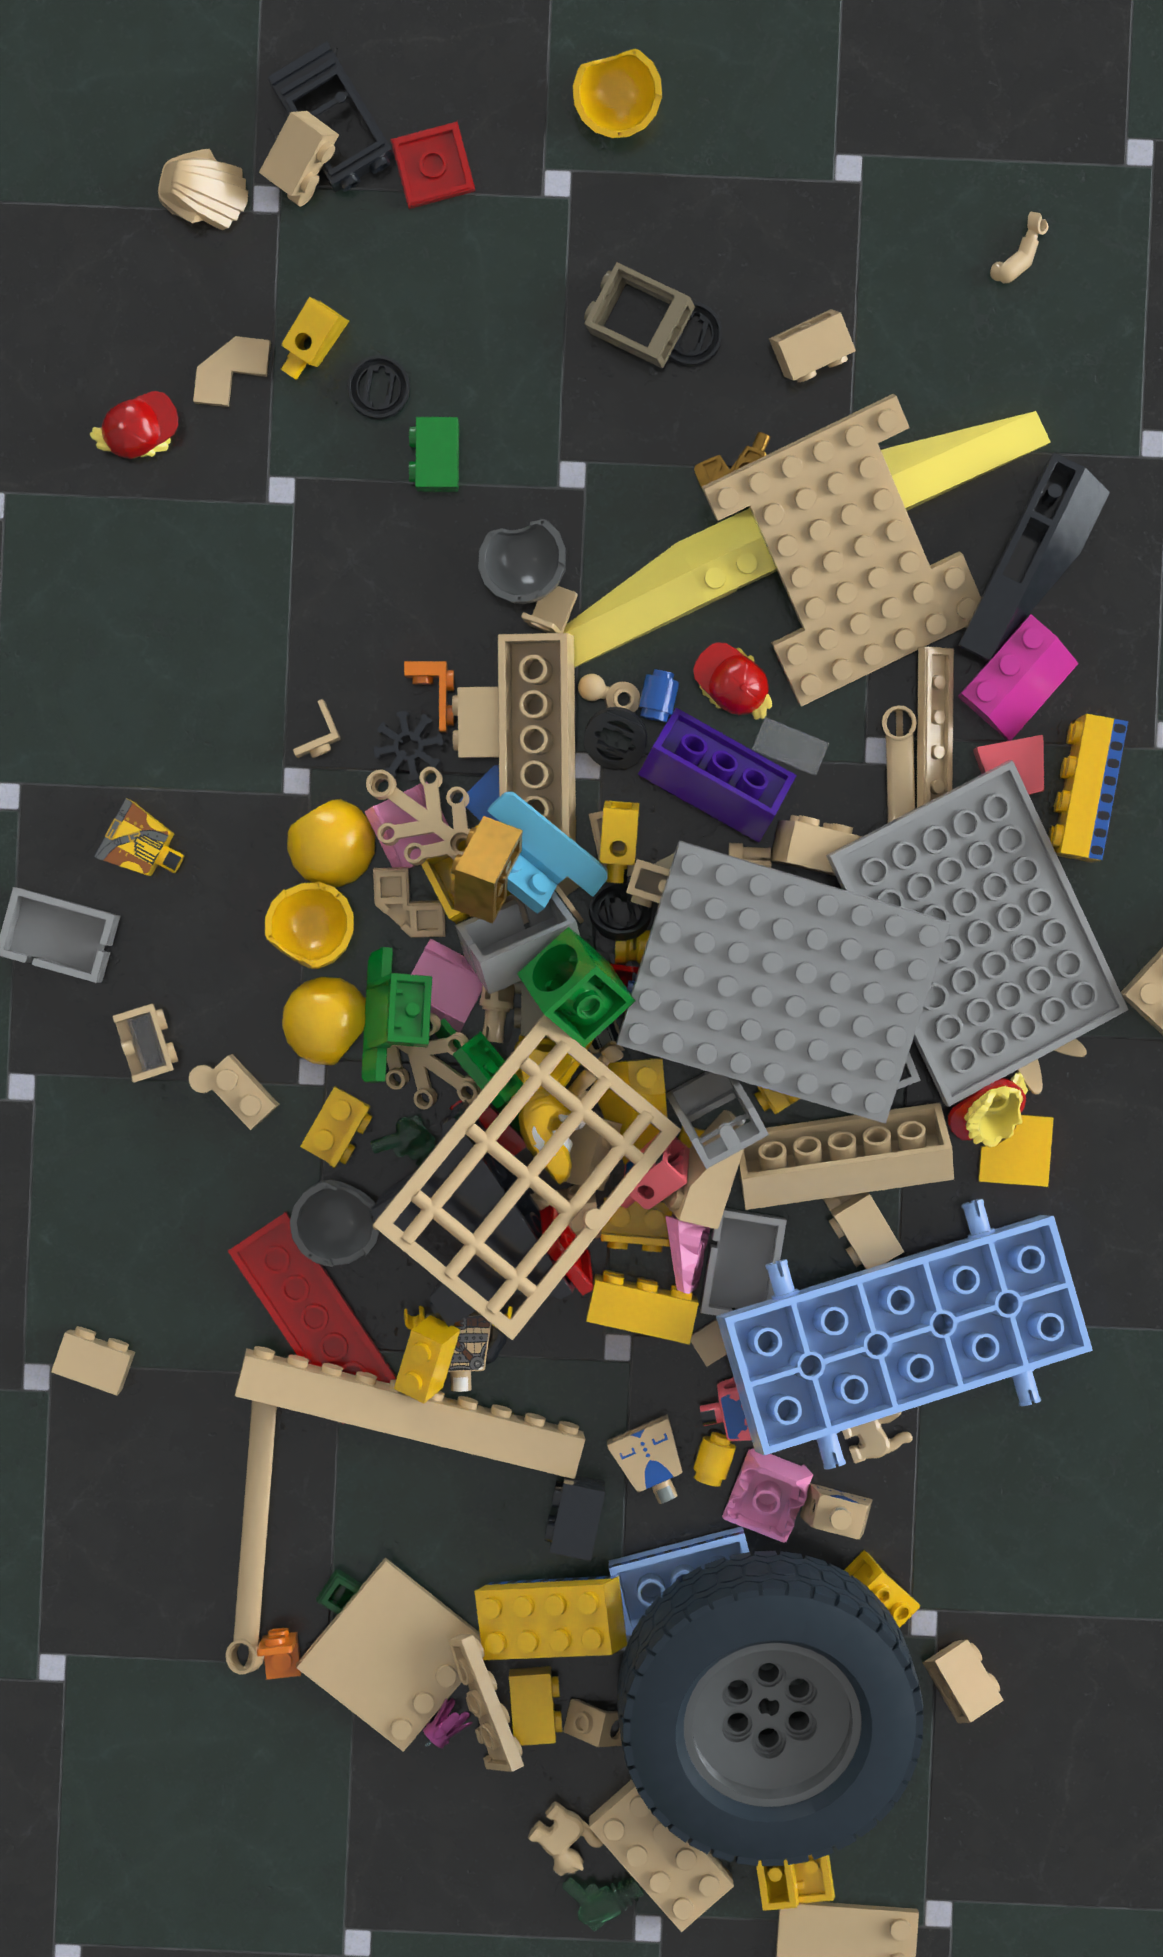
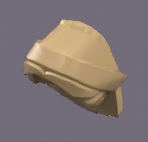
[158,149,248,230]

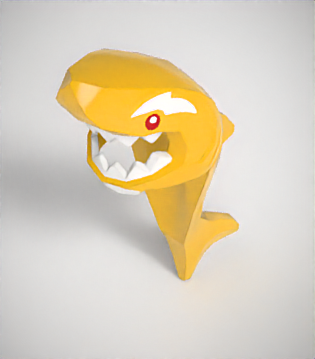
[519,1039,594,1184]

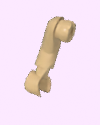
[990,212,1049,284]
[568,1041,625,1101]

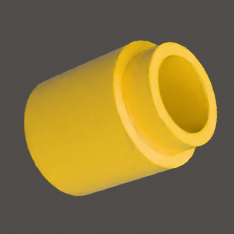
[693,1432,736,1487]

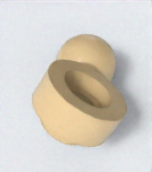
[578,674,640,712]

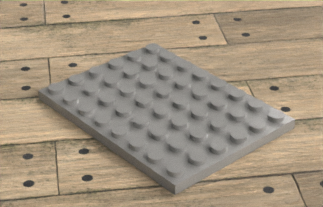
[826,760,1129,1106]
[616,840,951,1124]

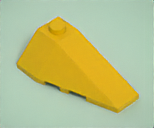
[594,1057,667,1165]

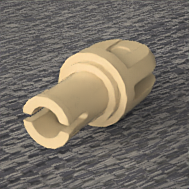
[479,984,515,1043]

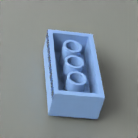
[609,1526,749,1636]

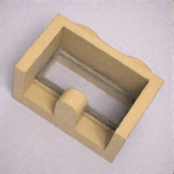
[113,1004,178,1083]

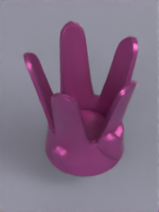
[423,1698,472,1748]

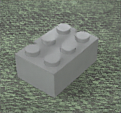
[0,887,120,983]
[455,891,580,994]
[699,1208,787,1316]

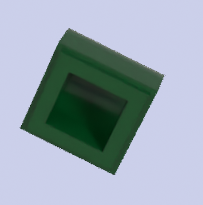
[316,1569,362,1614]

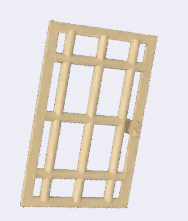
[372,1014,681,1340]

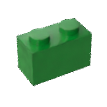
[409,417,459,492]

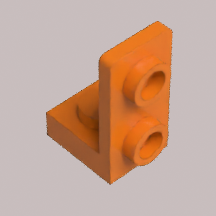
[404,661,454,734]
[257,1628,302,1680]

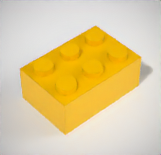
[586,1270,699,1345]

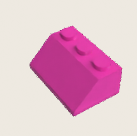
[957,615,1079,741]

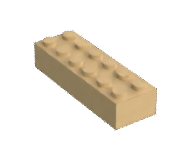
[498,633,576,842]
[738,1103,954,1210]

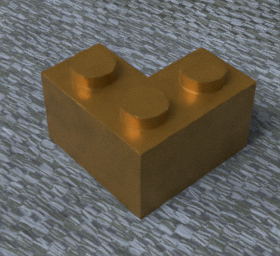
[451,816,523,924]

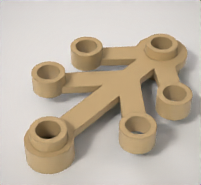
[366,767,470,866]
[386,1013,481,1110]

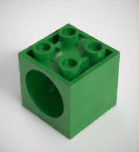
[517,926,636,1048]

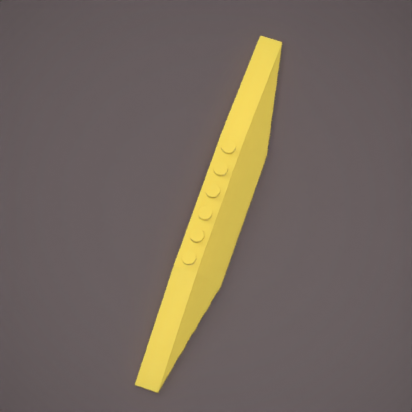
[563,411,1051,668]

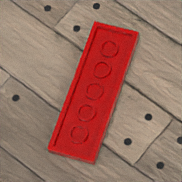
[228,1211,397,1424]

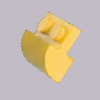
[756,1855,835,1911]

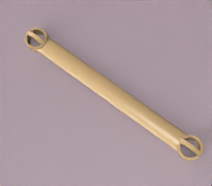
[882,705,917,823]
[226,1401,277,1674]

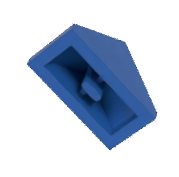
[460,765,500,822]

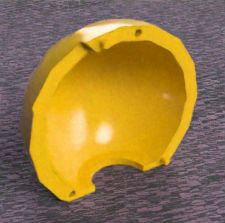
[573,49,662,138]
[287,799,375,888]
[265,881,354,969]
[282,977,366,1065]

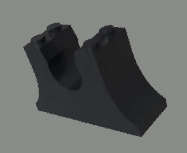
[370,1100,575,1327]

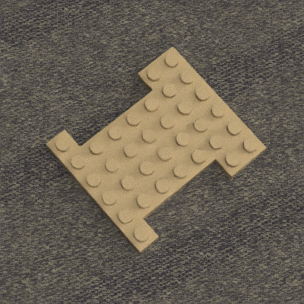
[702,394,981,706]

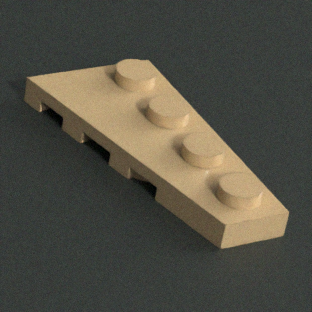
[449,1634,524,1772]

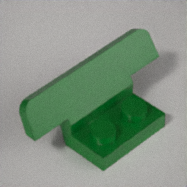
[362,947,432,1083]
[435,1018,523,1132]

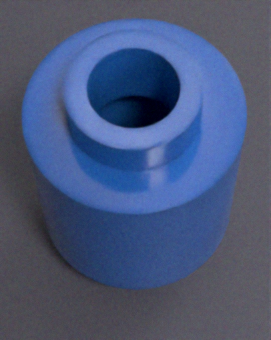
[639,669,680,723]

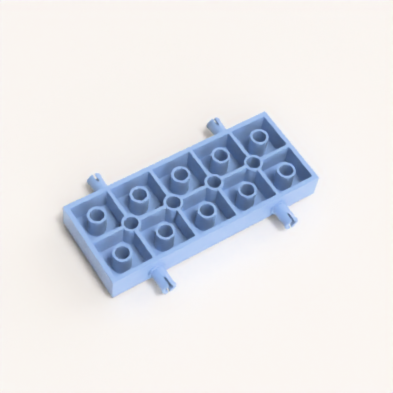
[716,1198,1093,1470]

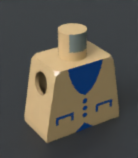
[607,1414,682,1504]
[800,1483,872,1540]

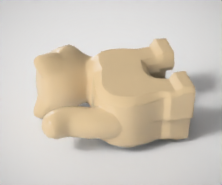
[842,1412,913,1463]
[528,1801,603,1876]

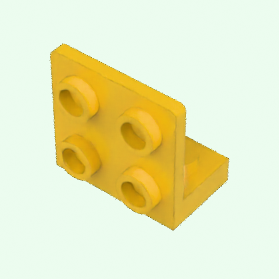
[844,1550,920,1628]

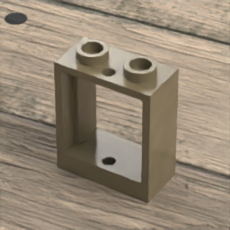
[584,262,695,368]

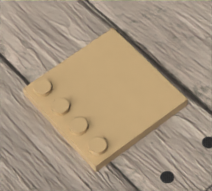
[296,1558,481,1752]
[776,1902,919,1957]

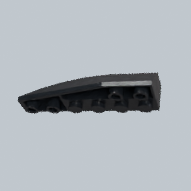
[958,452,1110,661]

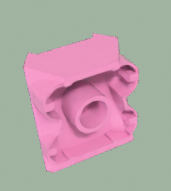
[364,781,449,869]
[411,939,483,1032]
[666,1214,710,1294]
[722,1448,813,1543]

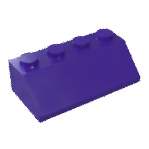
[638,708,797,842]

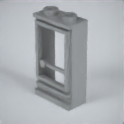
[666,1071,769,1169]

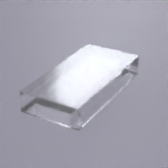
[751,717,829,776]

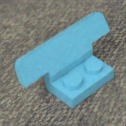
[487,792,608,914]

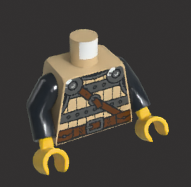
[404,1306,513,1392]

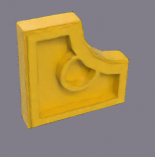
[978,1115,1054,1187]

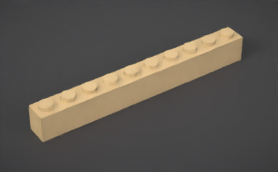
[235,1346,585,1479]

